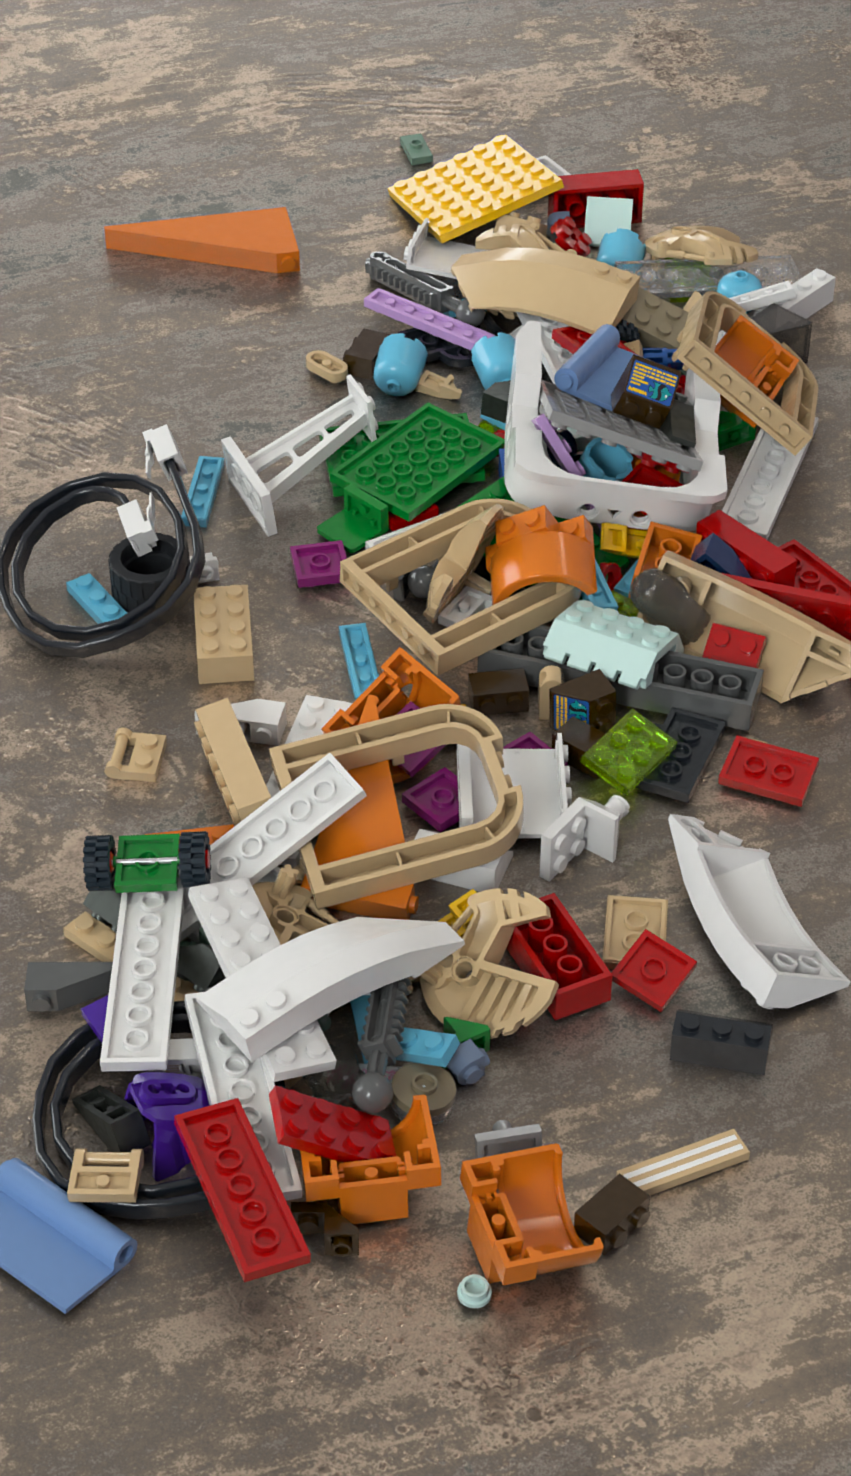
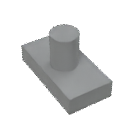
[474,1120,542,1159]

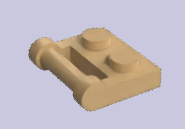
[104,727,167,782]
[67,1148,144,1203]

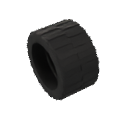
[108,533,190,612]

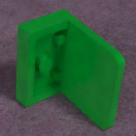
[317,484,389,553]

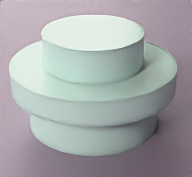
[457,1274,492,1308]

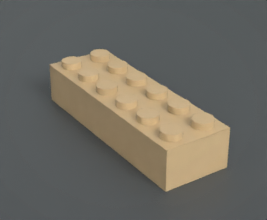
[194,698,271,826]

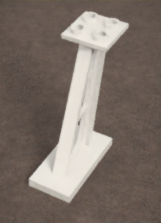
[221,374,378,537]

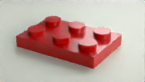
[718,735,819,807]

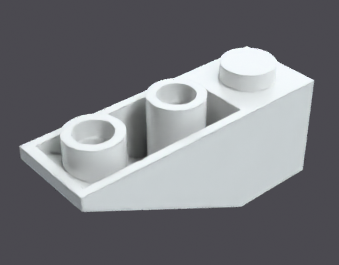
[195,699,287,746]

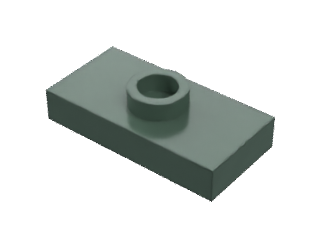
[400,133,433,165]

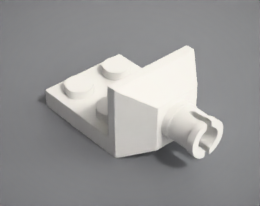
[540,795,630,882]

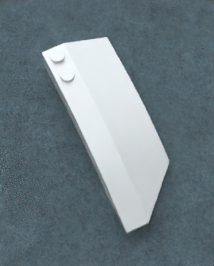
[668,814,851,1009]
[196,917,465,1062]

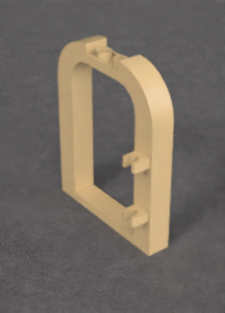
[672,291,818,456]
[340,499,582,676]
[269,704,524,910]

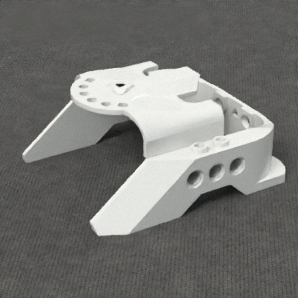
[504,320,727,532]

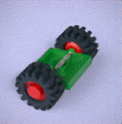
[83,831,211,893]

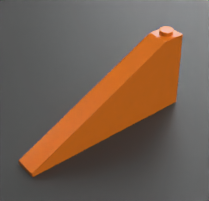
[104,207,300,273]
[301,695,419,920]

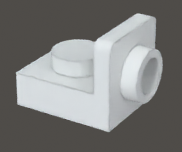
[190,552,219,584]

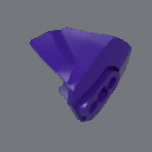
[124,1072,210,1182]

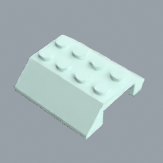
[543,600,684,690]

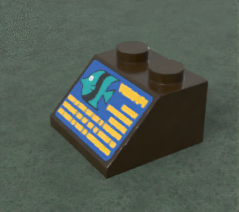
[611,354,681,429]
[549,669,616,734]

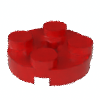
[550,216,592,257]

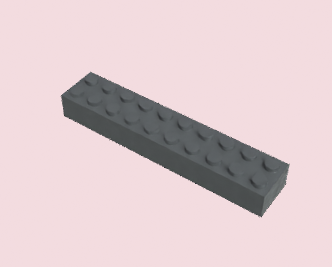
[477,625,764,731]

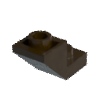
[291,1202,359,1257]

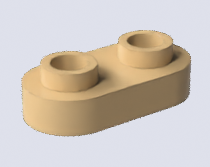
[306,350,348,383]

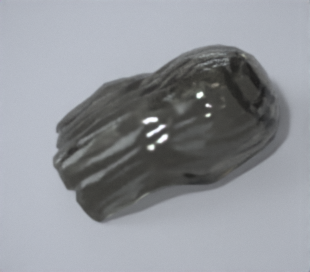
[630,568,711,645]
[302,1042,365,1112]

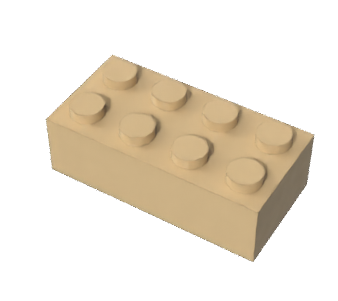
[194,585,254,684]

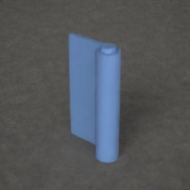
[554,324,649,411]
[0,1158,138,1314]

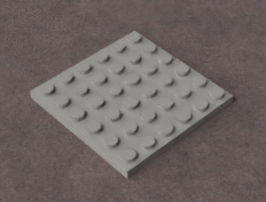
[539,380,703,473]

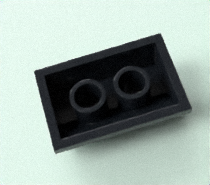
[670,1009,773,1075]

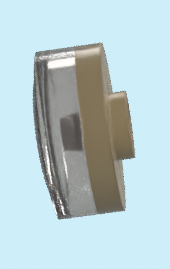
[389,1063,456,1127]

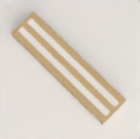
[616,1129,750,1196]

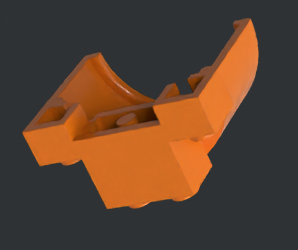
[714,315,799,428]
[485,505,597,605]
[321,647,461,784]
[300,1095,441,1224]
[460,1143,604,1286]

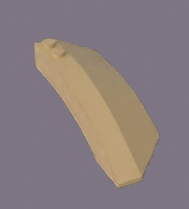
[451,247,640,334]
[637,550,851,703]

